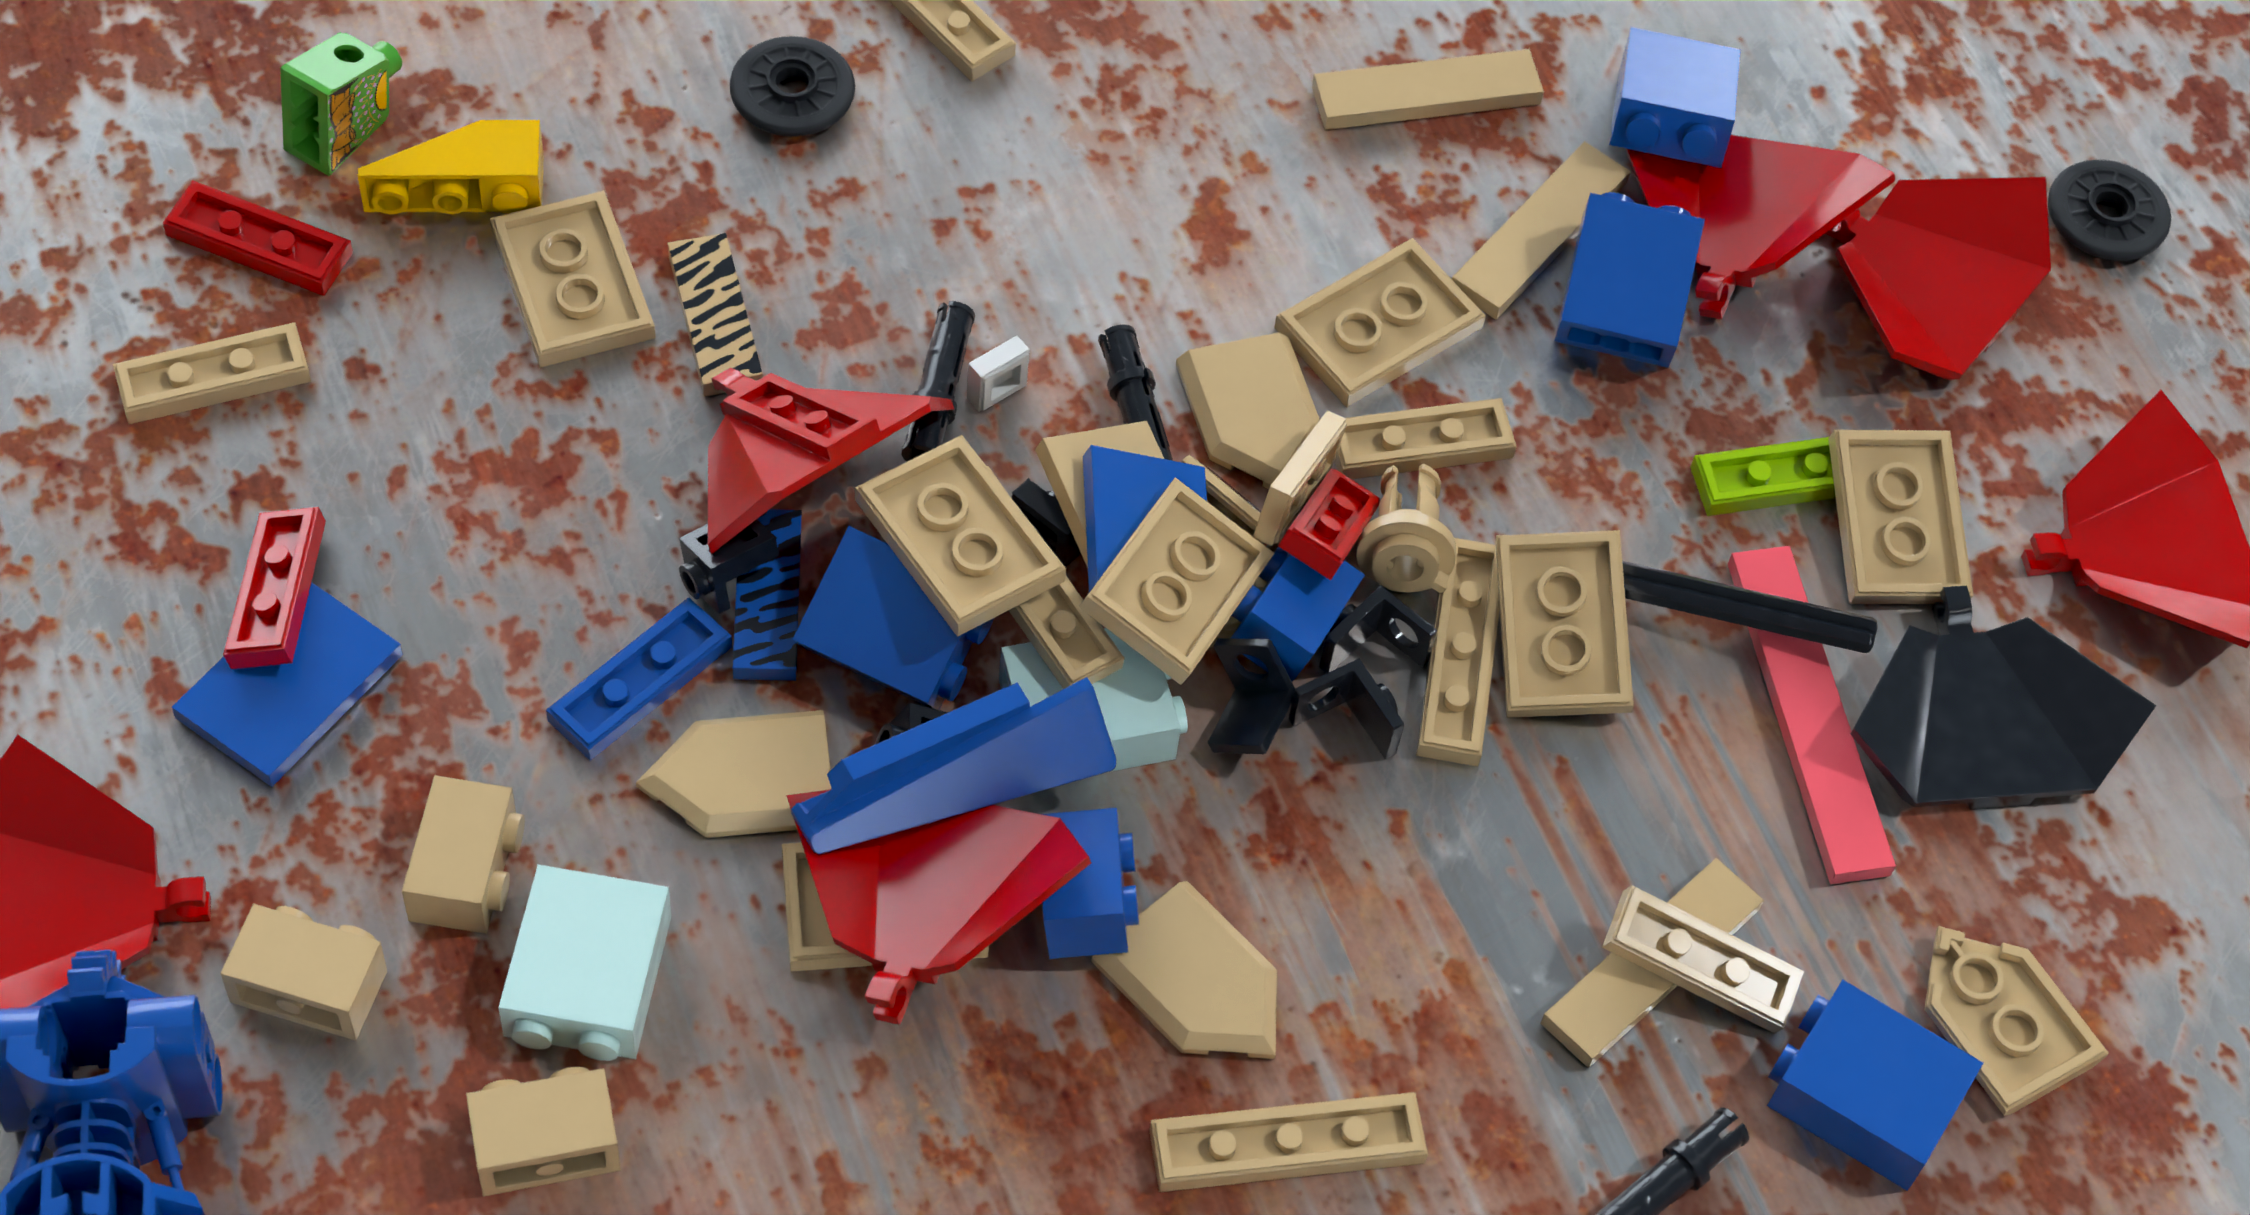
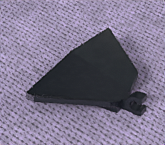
[1851,585,2157,810]

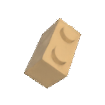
[402,775,525,934]
[220,903,387,1041]
[466,1067,621,1196]

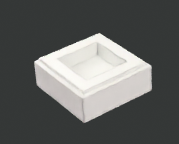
[966,335,1030,412]

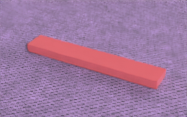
[1727,546,1896,885]

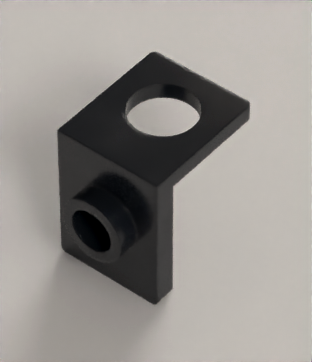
[1319,585,1437,673]
[1208,638,1295,754]
[1288,658,1404,759]

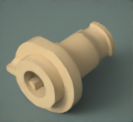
[1356,464,1456,593]

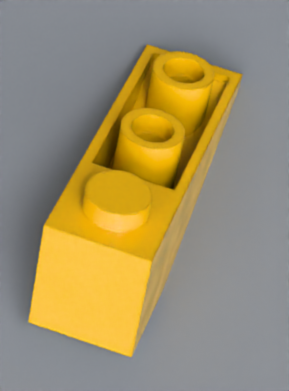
[357,120,544,214]

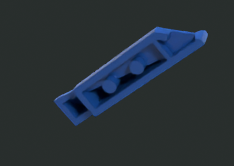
[791,677,1116,854]

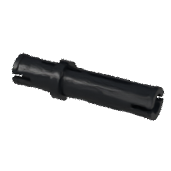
[901,301,975,462]
[1098,324,1173,461]
[1595,1107,1750,1215]

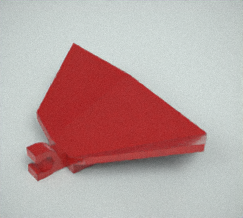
[1625,135,1895,319]
[1825,177,2051,380]
[708,367,955,554]
[2021,390,2250,648]
[0,735,211,1009]
[786,789,1091,1025]

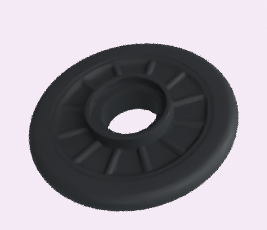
[729,36,855,136]
[2048,159,2171,261]

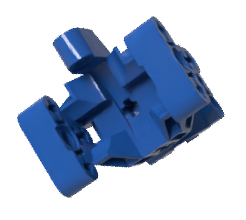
[0,949,223,1215]

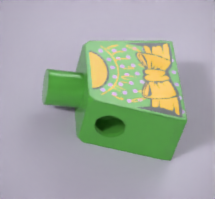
[280,33,402,176]

